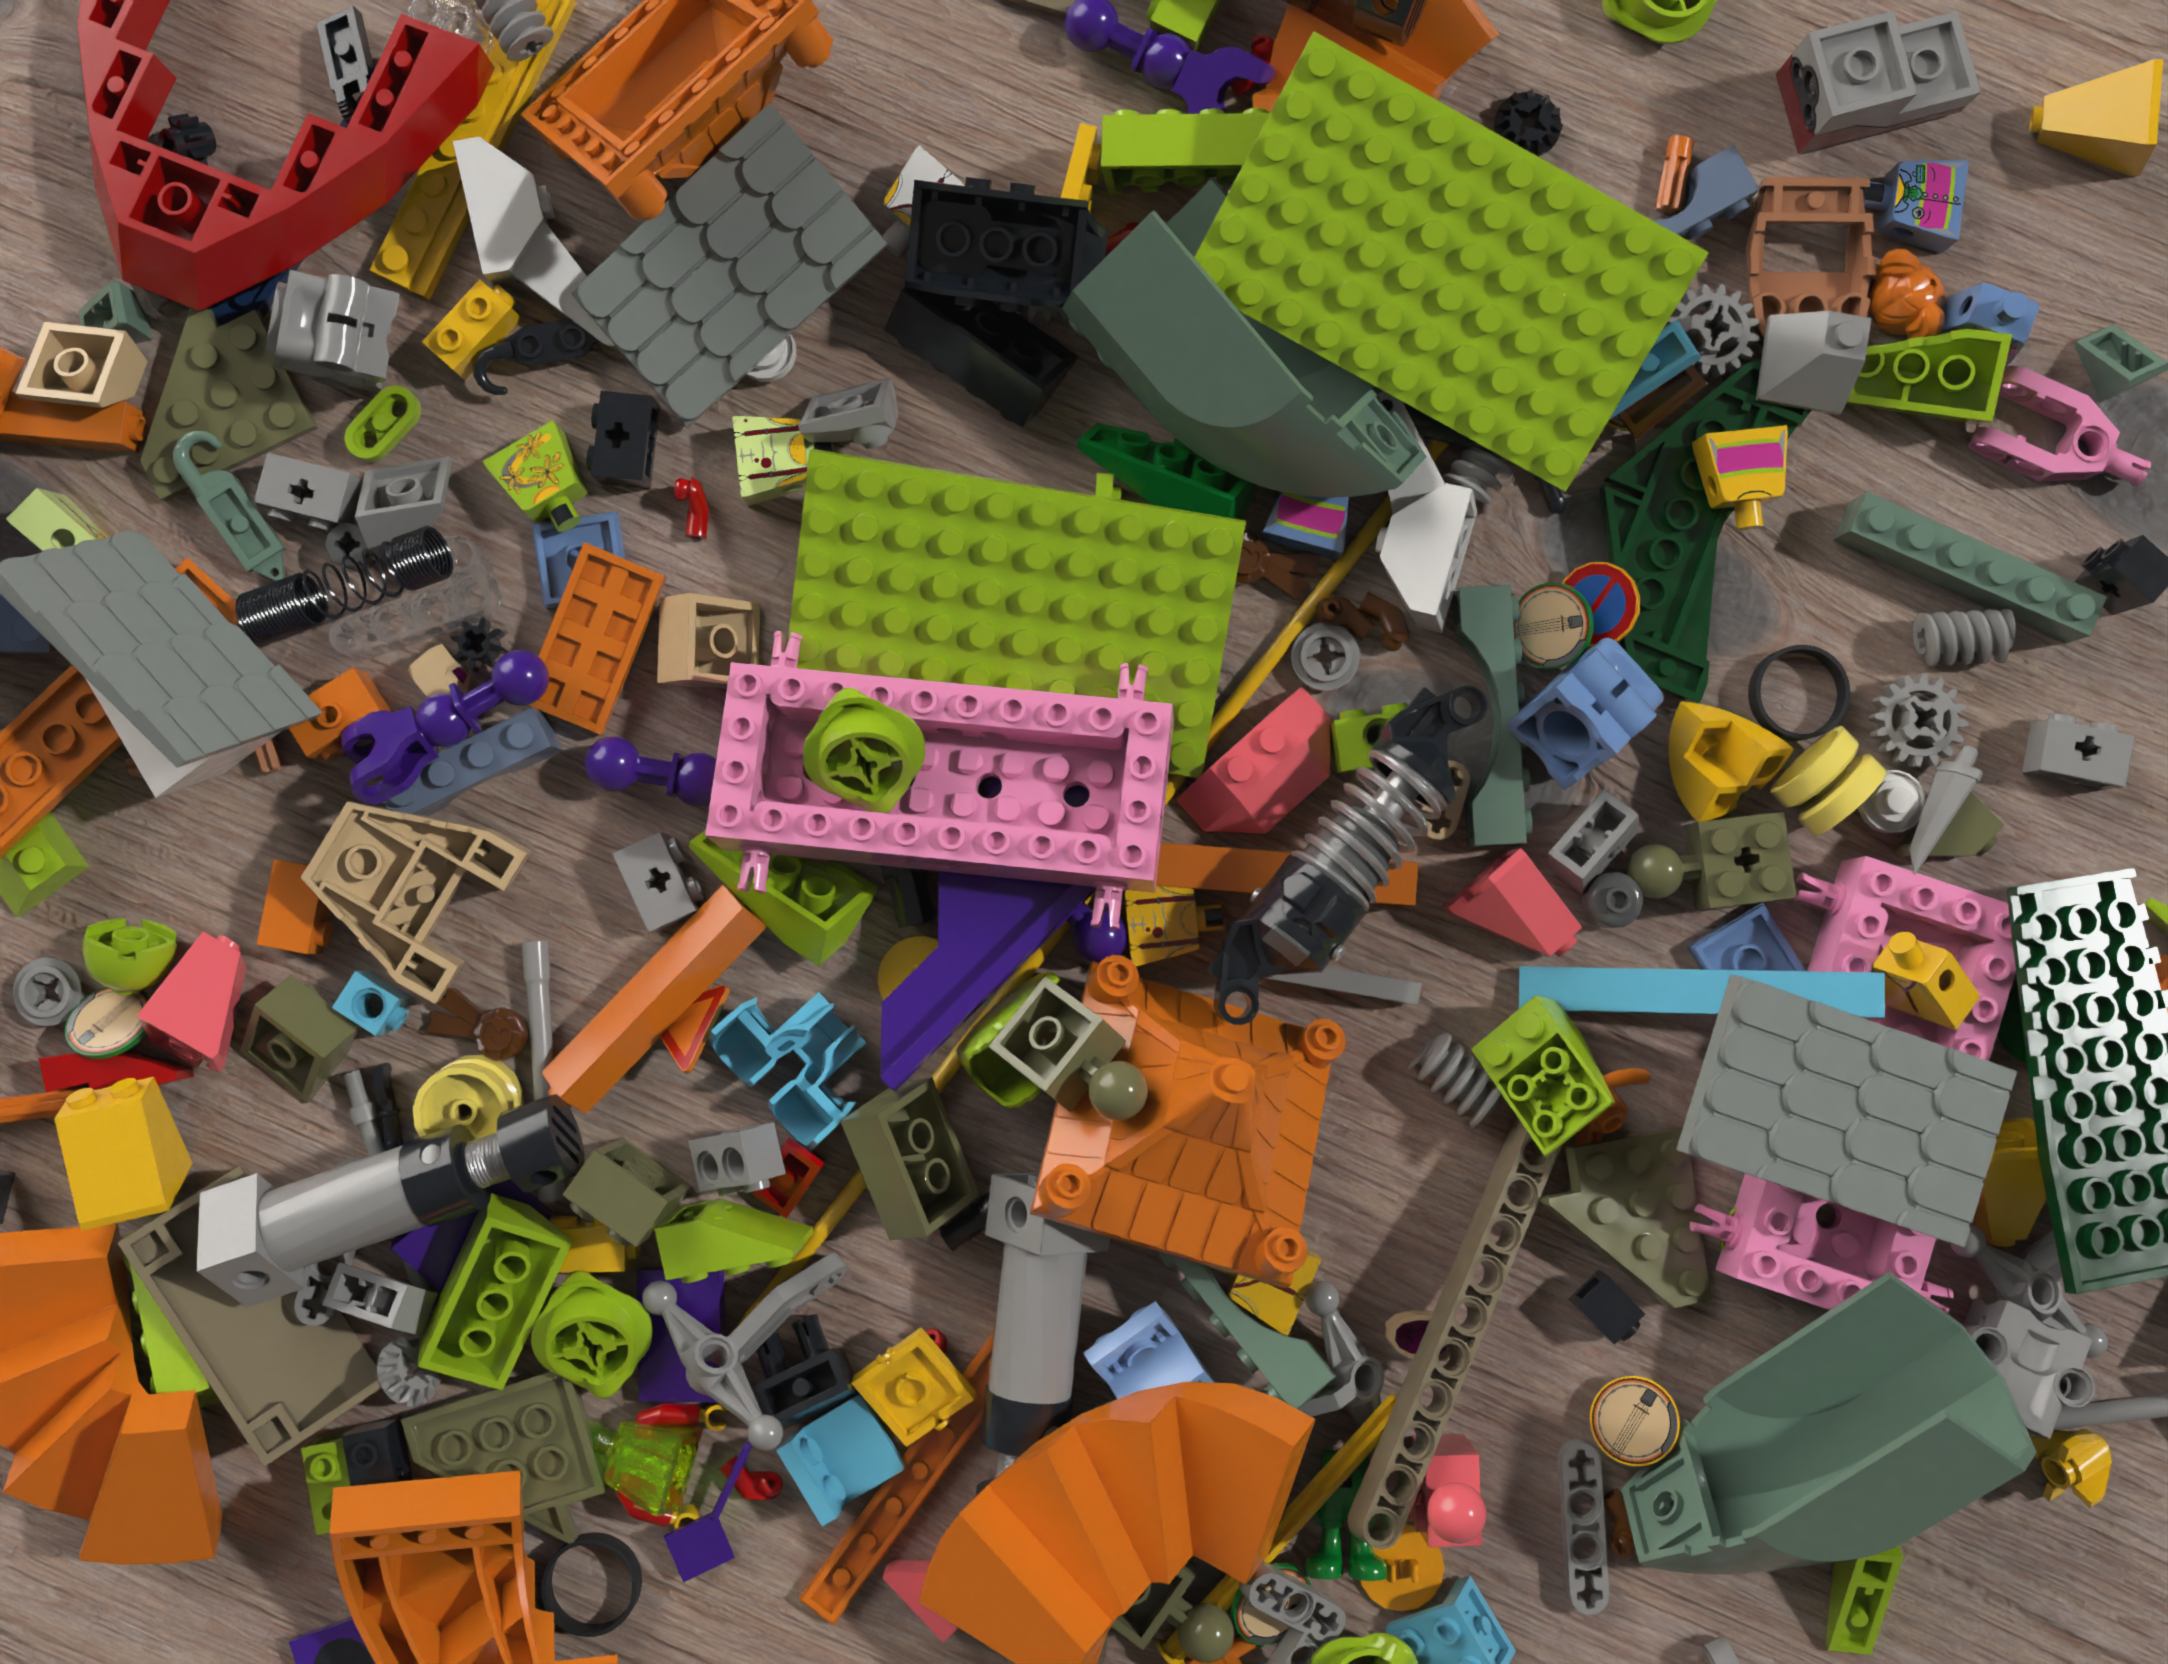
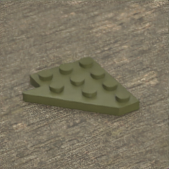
[140,307,318,501]
[1540,1127,1712,1308]
[401,1370,609,1544]

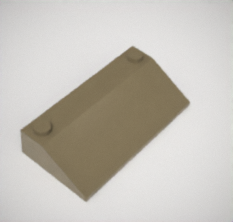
[118,1166,382,1467]

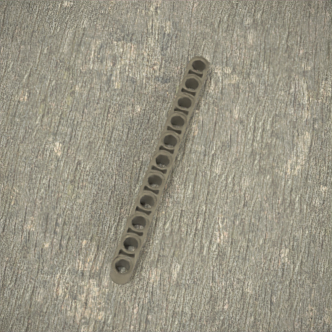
[1348,1115,1562,1549]

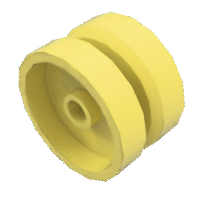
[1770,726,1887,836]
[413,1055,524,1139]

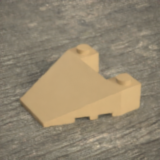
[301,801,531,1004]

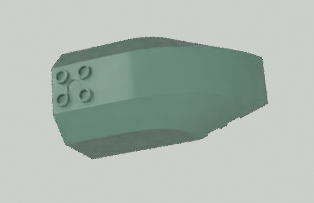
[1062,178,1426,497]
[1621,1271,2037,1575]

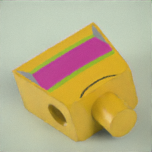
[1692,425,1788,531]

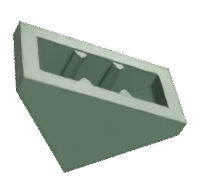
[78,281,153,344]
[2075,324,2168,402]

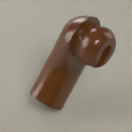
[1358,592,1409,651]
[1316,597,1375,641]

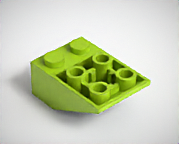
[1471,995,1615,1156]
[654,1198,814,1283]

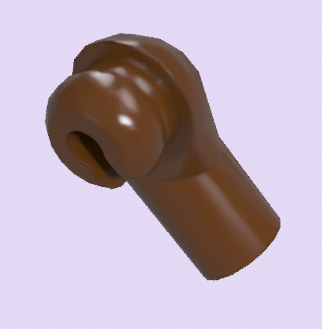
[1604,1488,1636,1559]

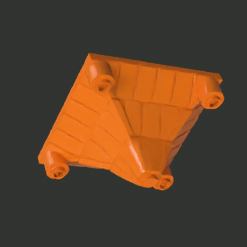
[520,0,833,221]
[1029,955,1346,1288]

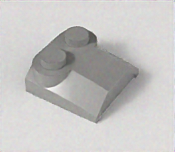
[798,377,898,449]

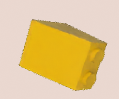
[54,1077,193,1231]

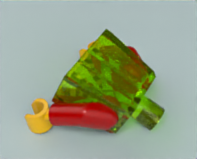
[594,1402,727,1530]

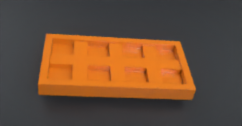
[529,542,667,735]

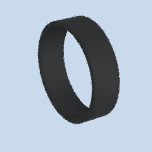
[1748,645,1850,741]
[541,1532,642,1637]

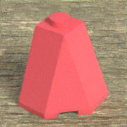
[1441,848,1582,957]
[137,932,247,1073]

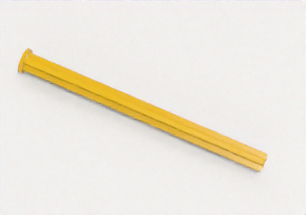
[1156,1393,1398,1664]

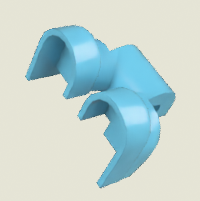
[708,992,866,1151]

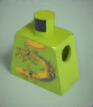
[482,420,587,532]

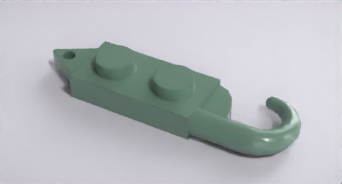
[173,430,287,581]

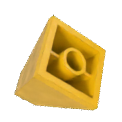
[2029,59,2163,176]
[1974,1118,2047,1247]

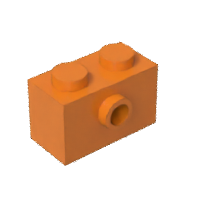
[289,667,392,761]

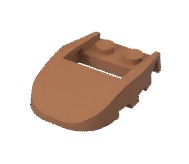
[1745,177,1876,340]

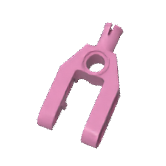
[1968,365,2151,487]

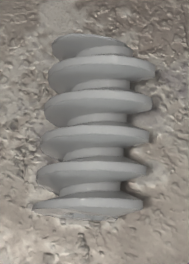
[474,0,554,61]
[1442,444,1513,504]
[1912,608,2016,667]
[1408,1032,1502,1128]

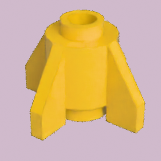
[2030,1429,2112,1508]

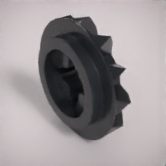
[1494,89,1563,157]

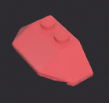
[1175,686,1331,834]

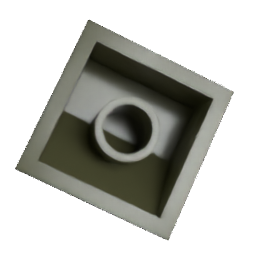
[240,974,359,1103]

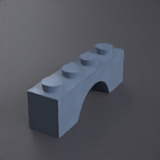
[1652,145,1759,241]
[375,707,563,816]

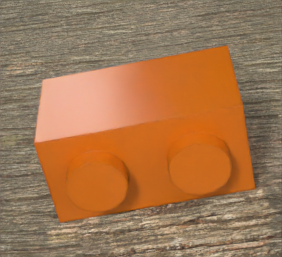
[256,859,333,954]

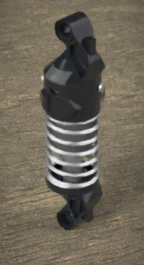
[1206,685,1488,1025]

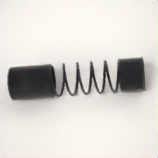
[235,525,453,646]

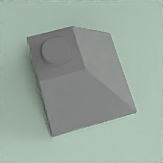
[1755,311,1871,415]
[355,456,452,560]

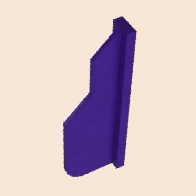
[880,785,1096,1092]

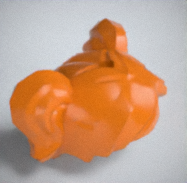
[1867,249,1946,339]

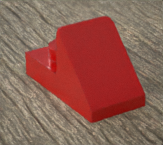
[752,1137,827,1219]

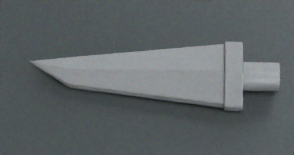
[1909,745,1983,875]

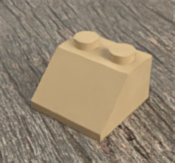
[15,322,148,408]
[657,593,760,688]

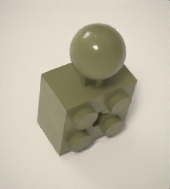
[1627,811,1797,909]
[988,976,1148,1120]
[1111,1560,1234,1663]

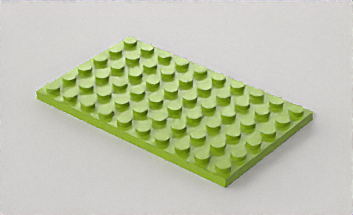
[1194,31,1709,492]
[787,449,1246,778]

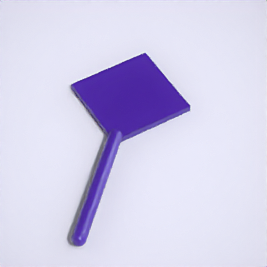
[663,1442,752,1583]

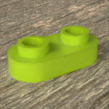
[344,385,421,462]

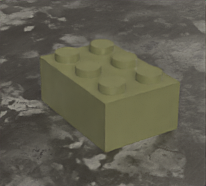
[840,1077,980,1241]
[563,1137,693,1247]

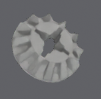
[1291,623,1360,692]
[13,957,86,1026]
[377,1337,442,1407]

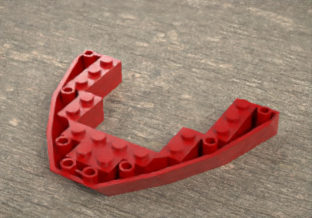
[77,0,495,311]

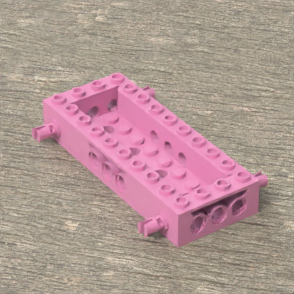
[705,631,1174,930]
[1690,856,2016,1313]

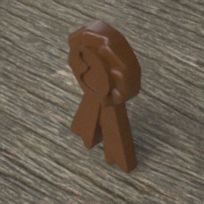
[1236,531,1320,601]
[426,988,528,1061]

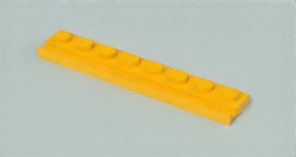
[369,0,577,301]

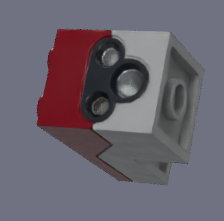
[1776,11,1981,154]

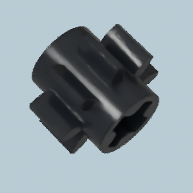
[159,113,216,165]
[451,618,509,672]

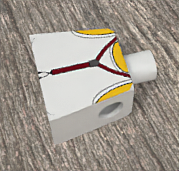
[882,145,965,257]

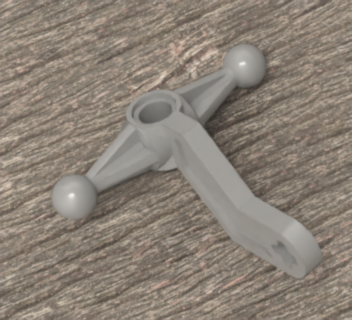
[1950,1224,2108,1358]
[642,1253,848,1451]
[1263,1281,1384,1462]

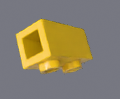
[422,279,522,381]
[551,1216,641,1273]

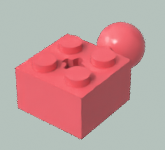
[1406,1434,1487,1547]

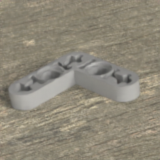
[1239,1562,1346,1664]

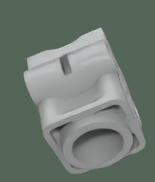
[265,270,400,393]
[1962,1299,2095,1439]

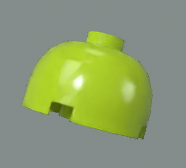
[82,918,177,996]

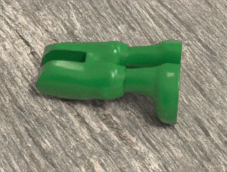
[1304,1450,1388,1581]

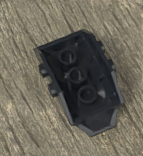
[905,177,1108,312]

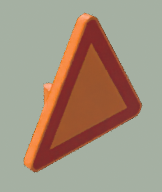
[660,985,730,1074]

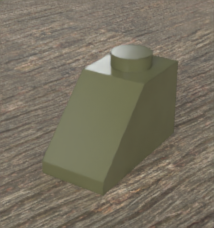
[1891,792,2004,857]

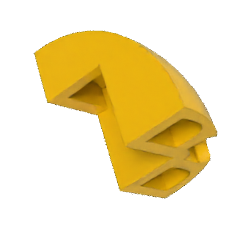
[1668,702,1794,822]

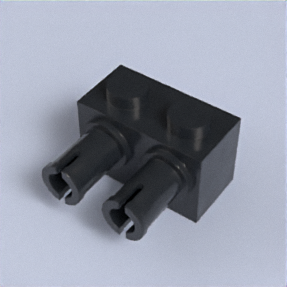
[753,1314,859,1430]

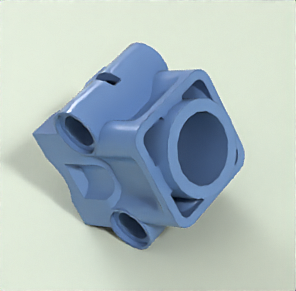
[1506,638,1663,790]

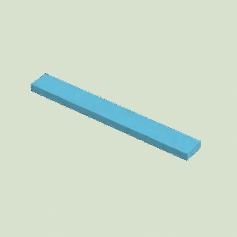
[1519,966,1885,1019]

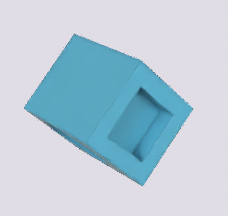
[332,970,412,1036]

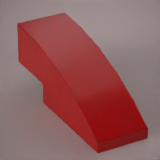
[38,1052,195,1092]

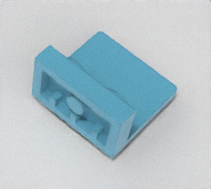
[776,1393,906,1527]
[1385,1576,1516,1664]

